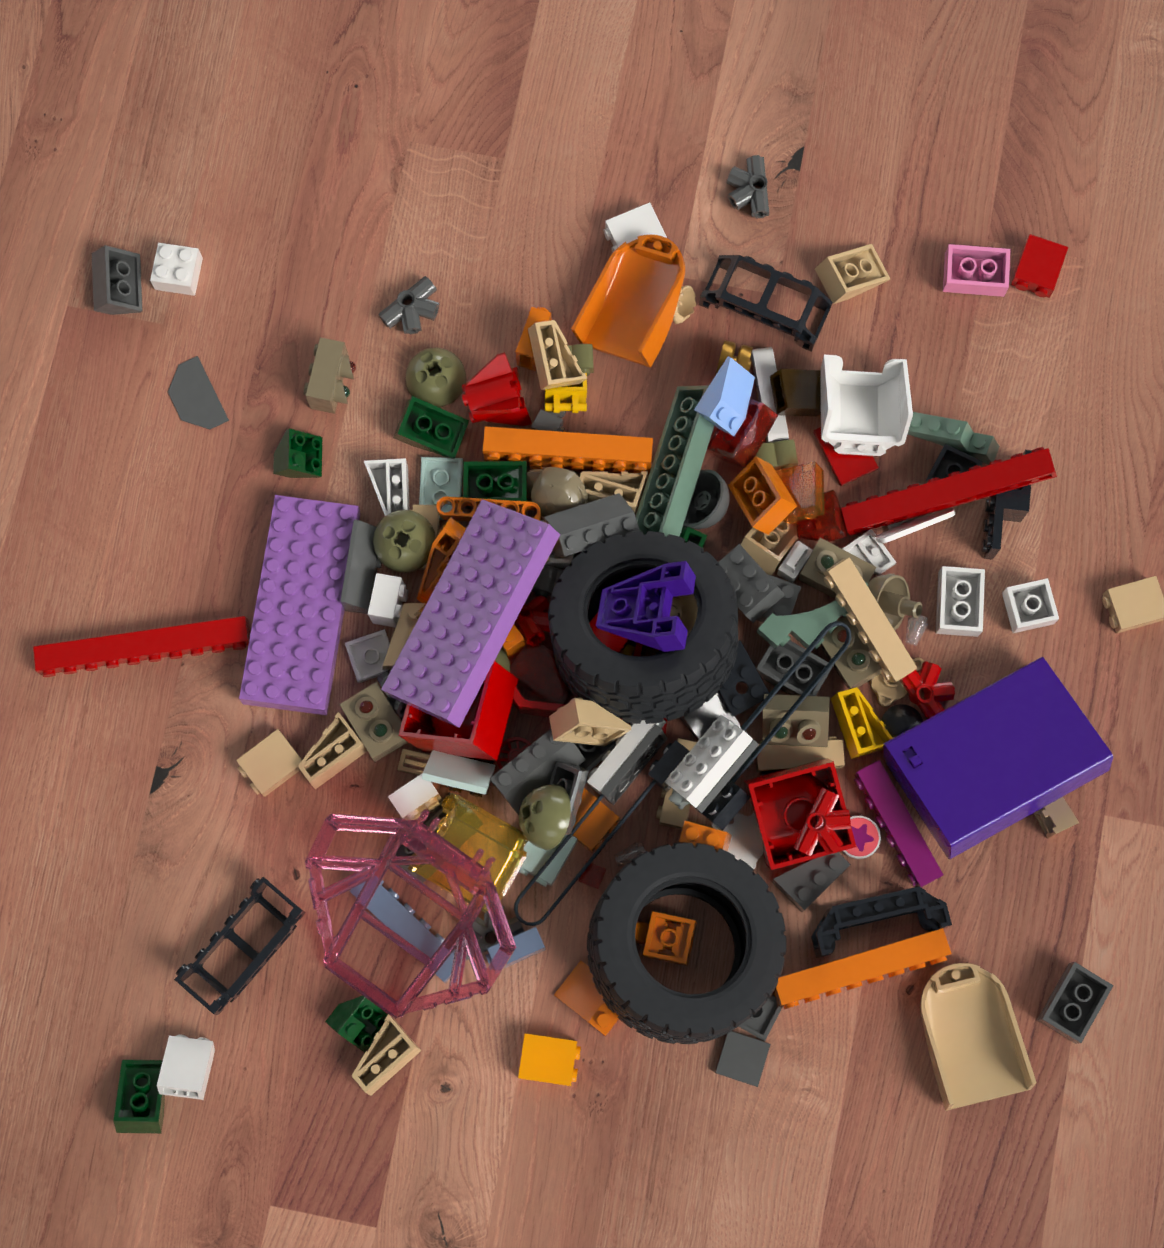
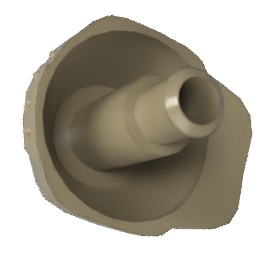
[527,467,588,518]
[868,573,922,630]

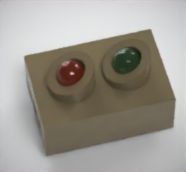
[304,337,356,414]
[798,538,876,599]
[820,616,882,690]
[339,682,408,762]
[763,694,830,747]

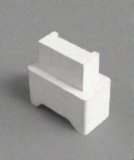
[777,541,813,583]

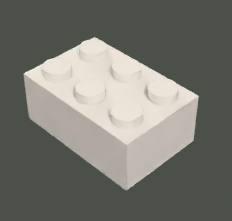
[936,566,985,637]

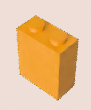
[518,1033,581,1086]

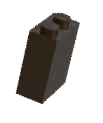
[770,369,821,417]

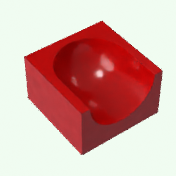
[398,661,518,761]
[744,758,857,870]

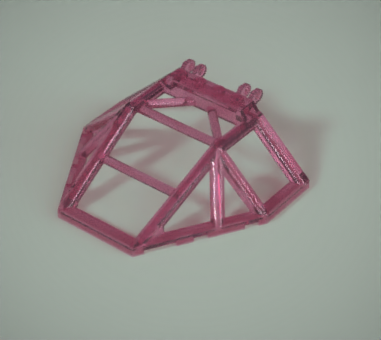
[305,809,517,1019]

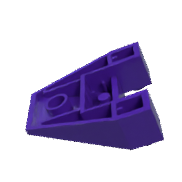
[596,561,696,652]

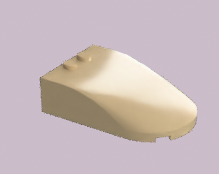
[920,963,1037,1111]

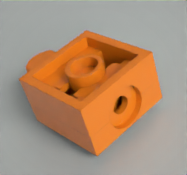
[635,911,697,966]

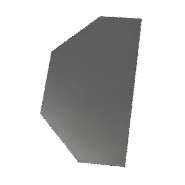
[168,356,229,430]

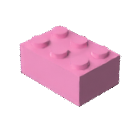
[943,244,1010,297]

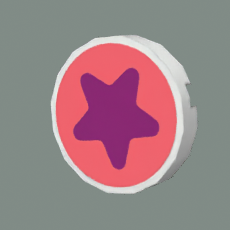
[842,816,881,859]

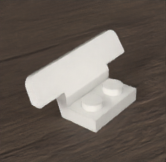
[874,507,955,543]

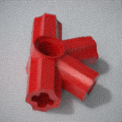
[514,595,550,647]
[899,661,955,719]
[793,787,851,856]

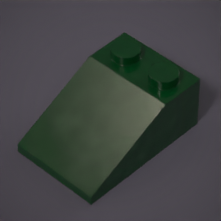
[393,396,469,459]
[463,461,527,509]
[113,1060,165,1134]

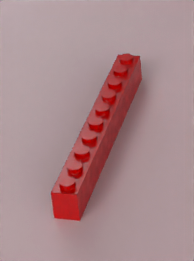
[841,447,1057,536]
[33,616,250,677]

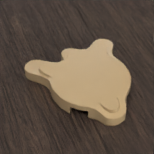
[870,658,924,707]

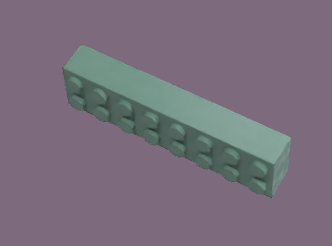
[636,385,714,537]

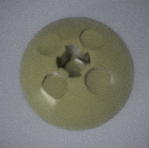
[405,347,466,407]
[373,510,436,573]
[519,785,571,850]

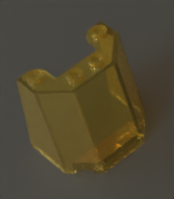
[407,793,528,913]

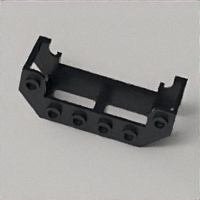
[699,255,833,352]
[174,877,306,1015]
[811,886,952,958]

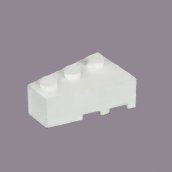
[364,458,410,516]

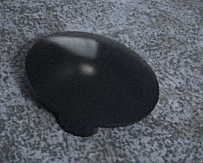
[881,704,923,738]

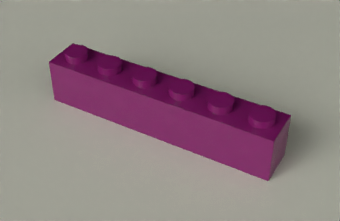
[854,760,944,887]

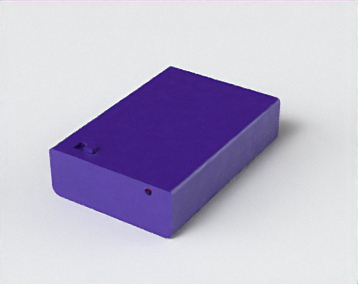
[883,657,1113,860]

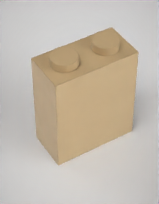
[1102,576,1164,634]
[236,729,302,797]

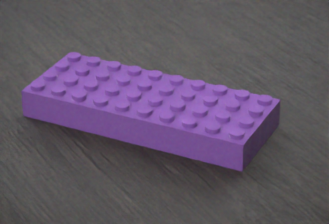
[239,495,361,715]
[381,499,560,728]

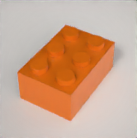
[728,457,797,535]

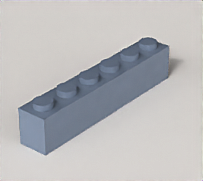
[350,872,463,983]

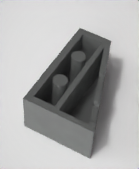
[771,852,851,912]

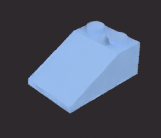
[694,356,755,436]

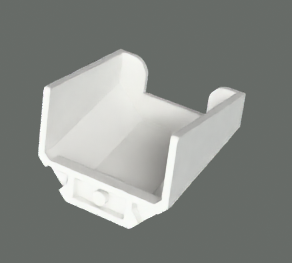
[821,355,913,456]

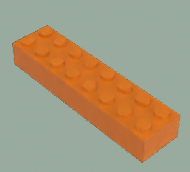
[483,426,653,474]
[773,928,952,1010]

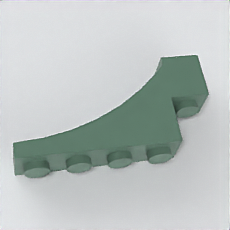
[907,412,1000,465]
[757,582,868,649]

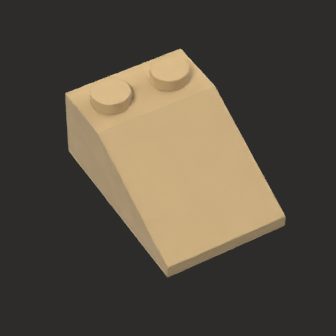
[815,244,890,304]
[741,513,808,575]
[549,698,632,746]

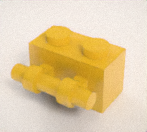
[544,373,587,413]

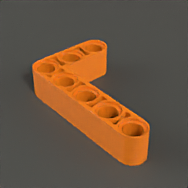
[436,497,541,522]

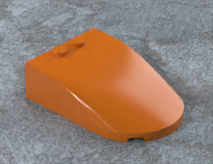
[571,235,685,368]

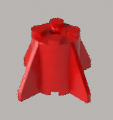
[462,352,532,426]

